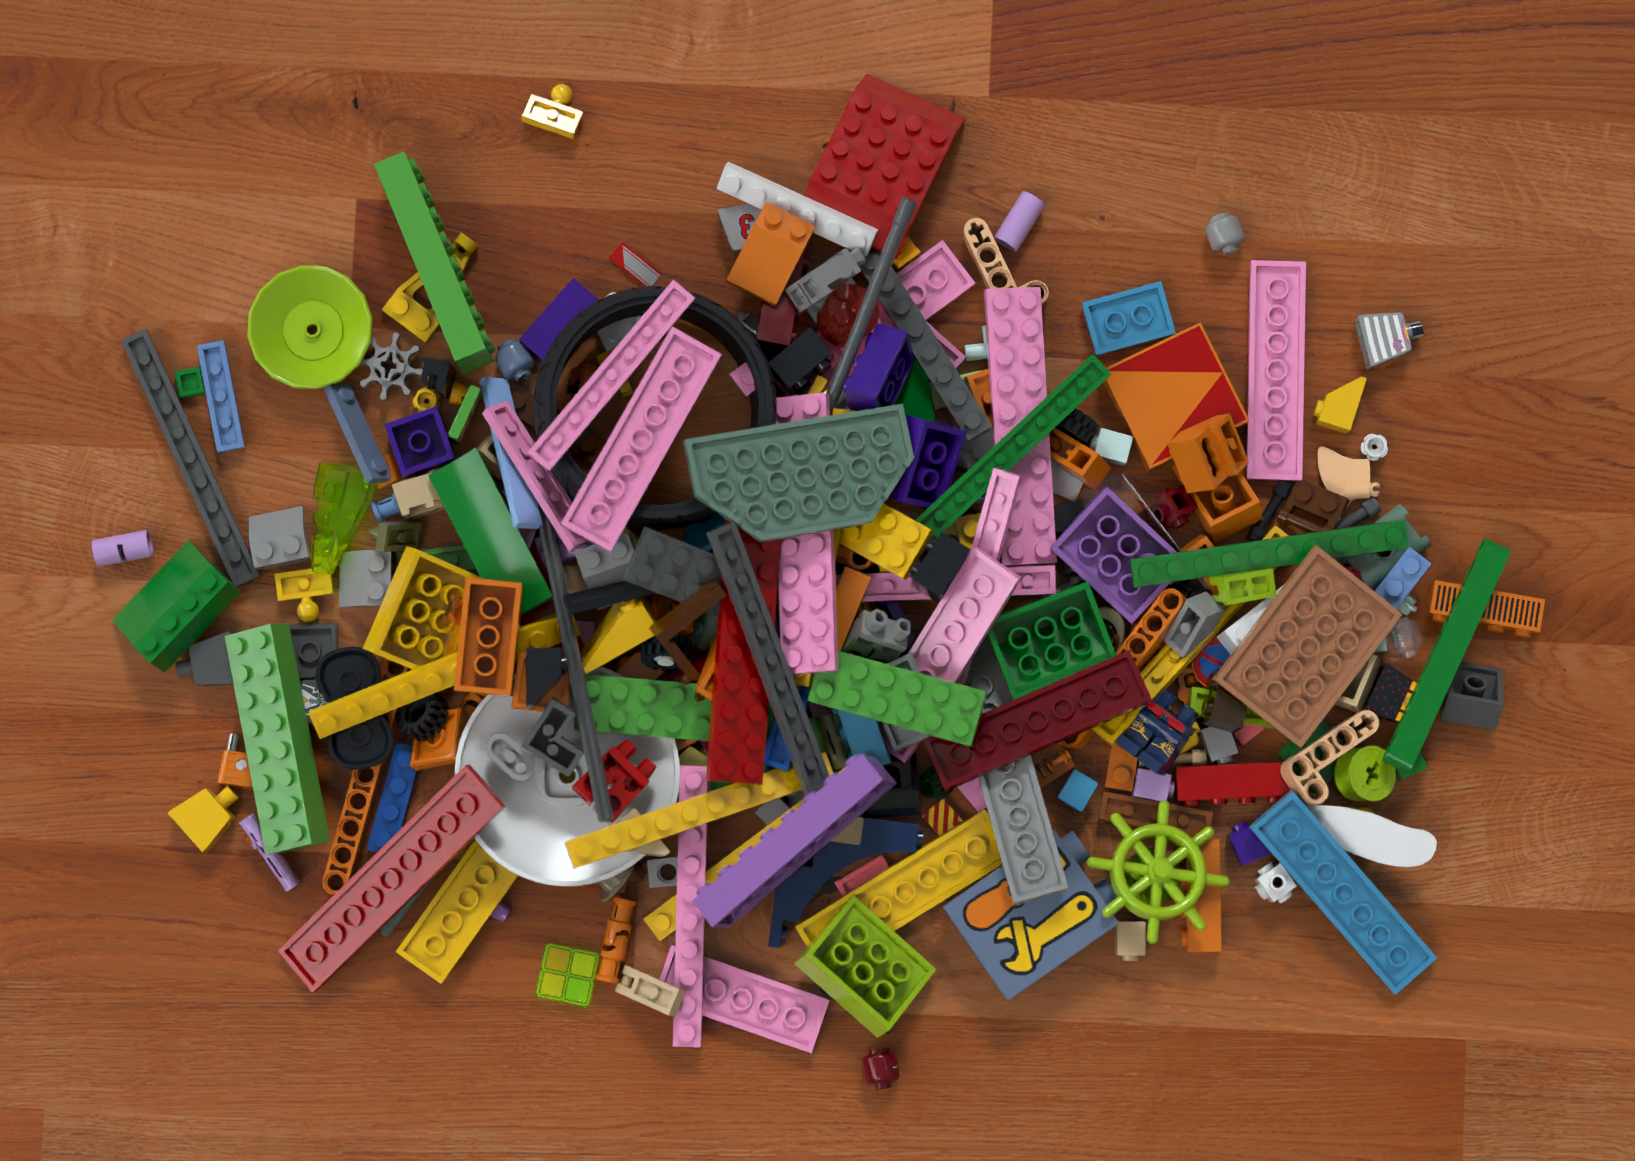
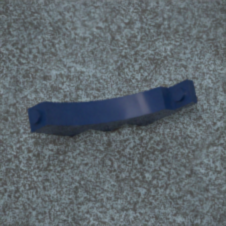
[768,817,924,948]

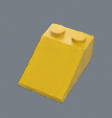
[582,597,658,674]

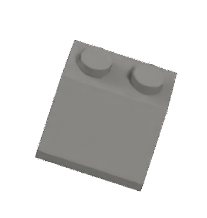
[249,506,312,571]
[339,550,396,608]

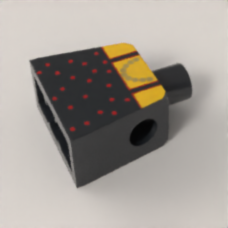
[1362,663,1417,723]

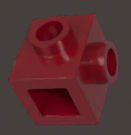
[1149,484,1198,530]

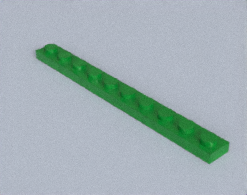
[915,354,1111,550]
[1129,519,1409,587]

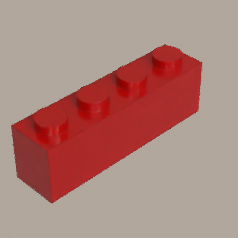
[1174,762,1290,806]

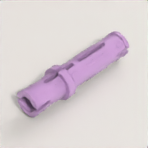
[239,813,301,892]

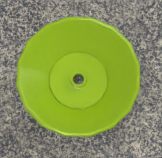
[247,265,373,389]

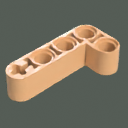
[963,218,1049,306]
[1280,710,1379,806]

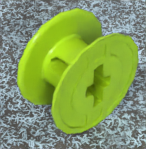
[1334,746,1396,802]

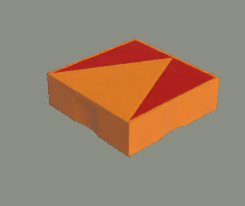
[1103,322,1250,473]

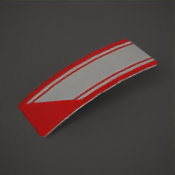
[609,242,661,287]

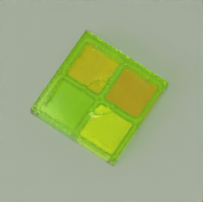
[534,942,600,1008]

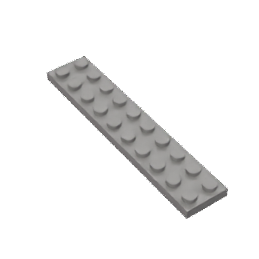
[965,637,1069,906]

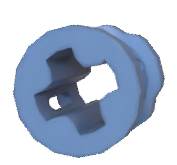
[371,493,402,523]

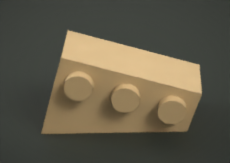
[391,468,445,520]

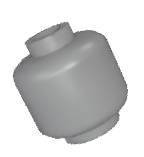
[1205,212,1245,255]

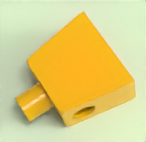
[168,786,239,853]

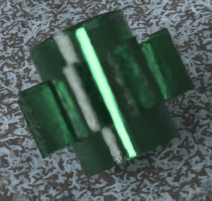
[919,765,954,802]

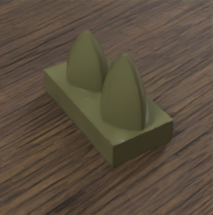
[368,520,423,553]

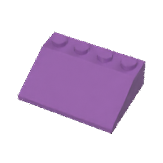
[1050,487,1177,624]

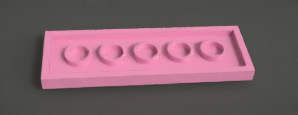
[659,945,830,1053]

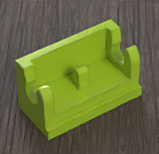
[1209,568,1276,605]

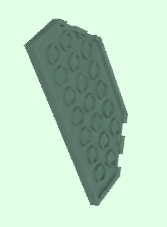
[683,404,914,543]

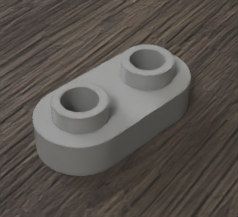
[486,734,535,782]

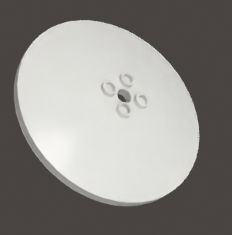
[455,663,680,887]

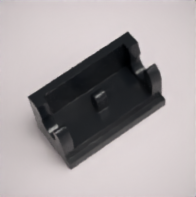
[421,357,456,400]

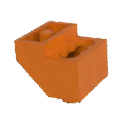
[1168,413,1249,493]

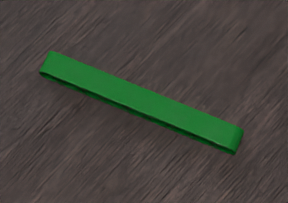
[1382,537,1511,774]

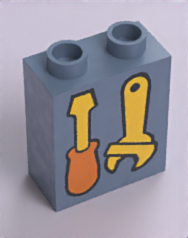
[942,830,1119,1000]

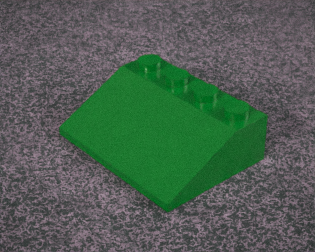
[112,540,241,673]
[986,582,1116,700]

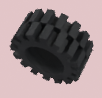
[1055,408,1100,446]
[396,693,449,742]

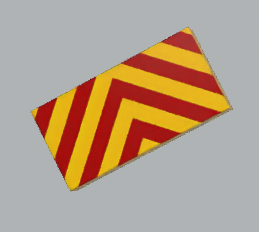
[922,798,963,836]

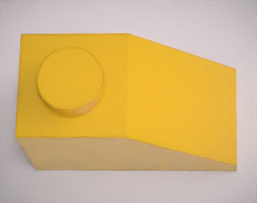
[1313,377,1367,434]

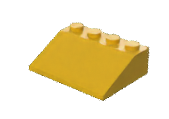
[363,546,481,670]

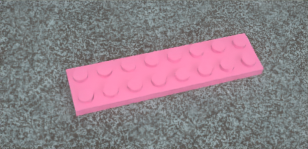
[773,240,975,397]
[1246,260,1306,481]
[560,327,722,552]
[880,547,1022,763]

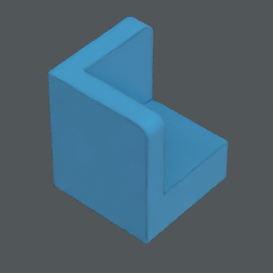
[1056,769,1098,813]

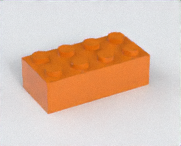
[454,577,524,697]

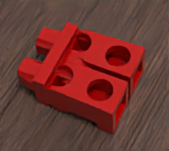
[571,739,656,826]

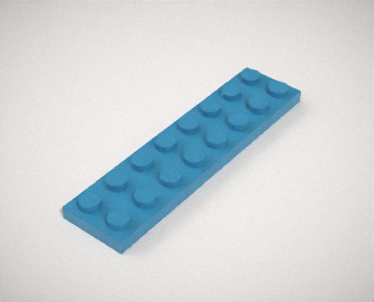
[1249,790,1437,995]

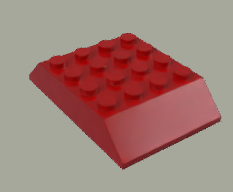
[804,74,966,259]

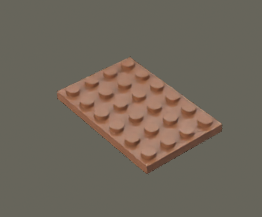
[1213,545,1403,748]

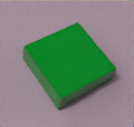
[174,366,206,399]

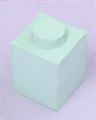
[1089,428,1133,466]

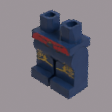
[1115,689,1199,776]

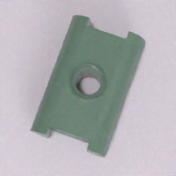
[1335,504,1431,590]

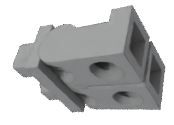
[785,247,866,313]
[841,609,911,664]

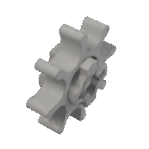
[360,332,422,402]

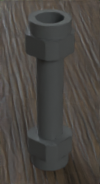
[1336,497,1382,529]

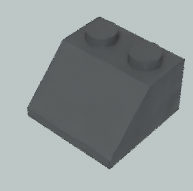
[1440,662,1504,730]

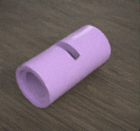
[993,191,1045,252]
[92,529,154,567]

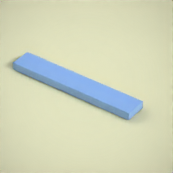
[479,377,542,529]

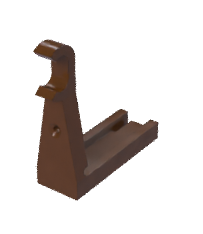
[649,578,727,702]

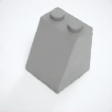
[574,533,635,610]

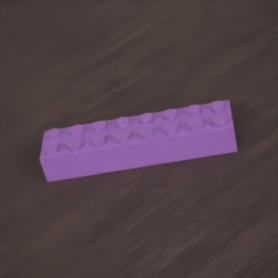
[692,754,897,929]

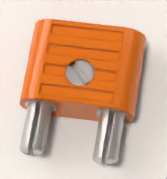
[217,733,253,790]

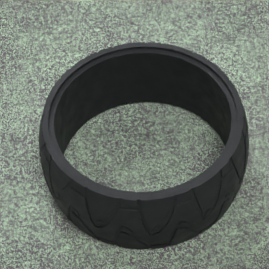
[533,286,777,530]

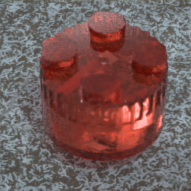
[817,284,880,348]

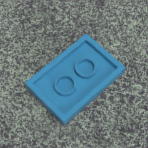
[1081,281,1176,357]

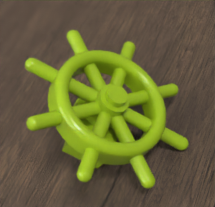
[1087,800,1230,944]

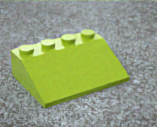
[794,895,937,1038]

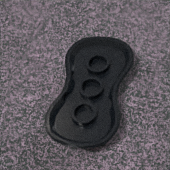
[316,646,394,770]

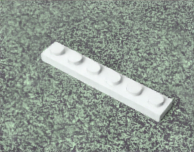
[717,162,878,257]

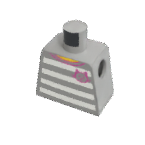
[1354,312,1424,370]

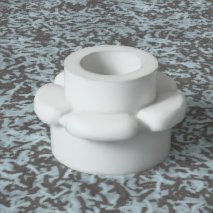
[1361,434,1388,461]

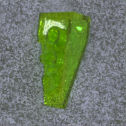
[312,462,376,575]

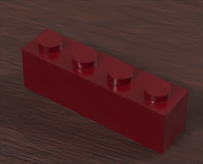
[755,249,809,354]

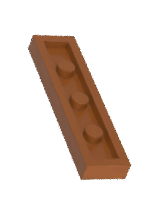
[1098,791,1213,837]

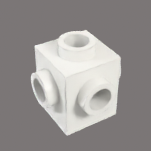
[1254,862,1297,903]

